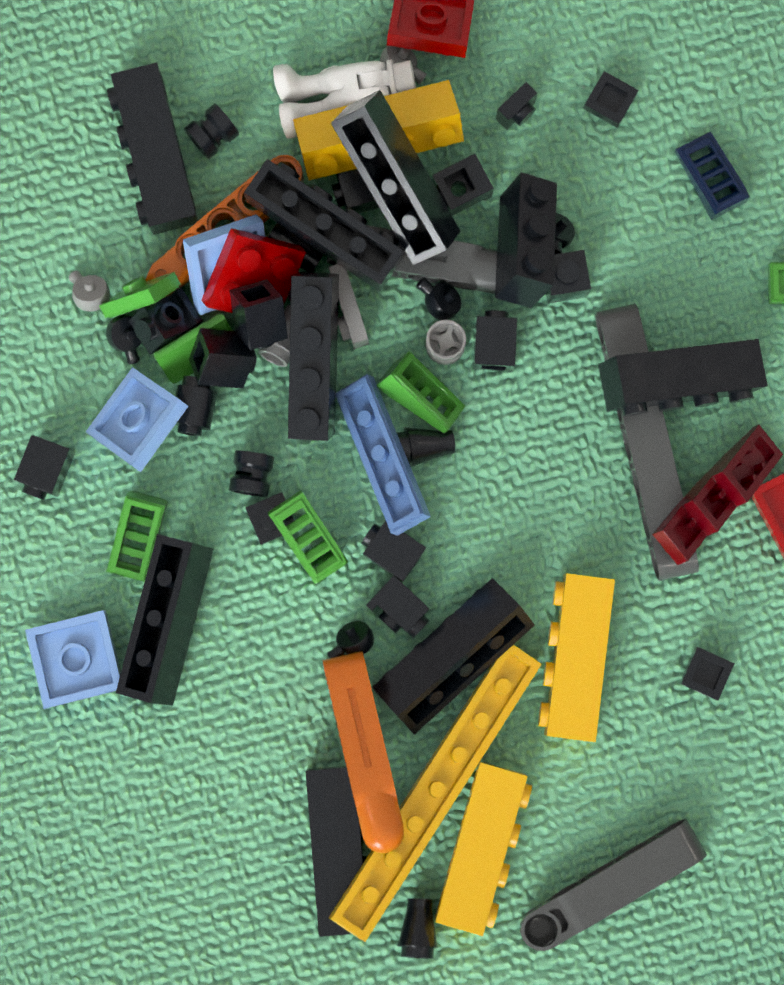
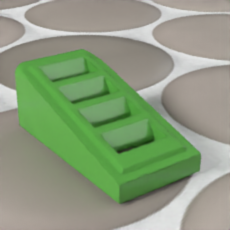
[376,351,466,433]
[267,490,348,584]
[106,491,168,582]

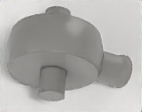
[380,46,427,84]
[69,270,110,312]

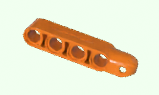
[145,155,304,297]
[322,651,404,853]

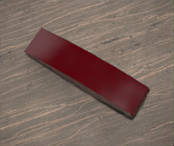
[652,425,783,565]

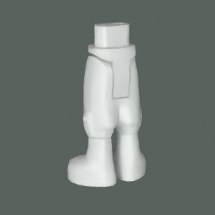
[273,59,416,139]

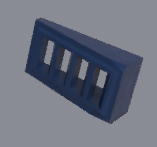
[675,132,750,220]

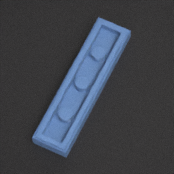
[336,374,431,536]

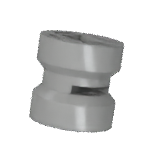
[425,319,466,365]

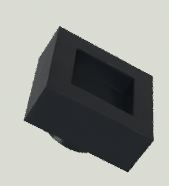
[583,71,639,128]
[496,82,537,130]
[245,492,294,545]
[679,647,735,701]

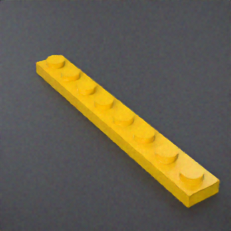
[329,645,542,942]

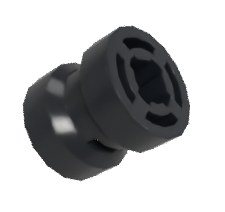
[184,103,239,159]
[228,450,274,497]

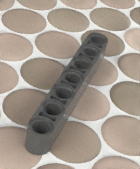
[595,304,699,581]

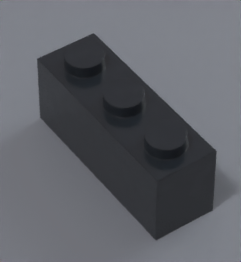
[495,172,557,308]

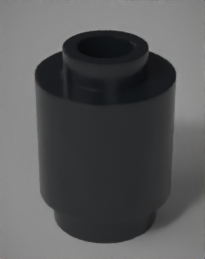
[175,376,217,437]

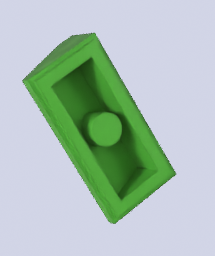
[154,313,233,384]

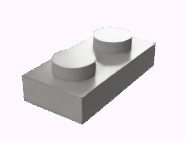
[329,264,369,349]

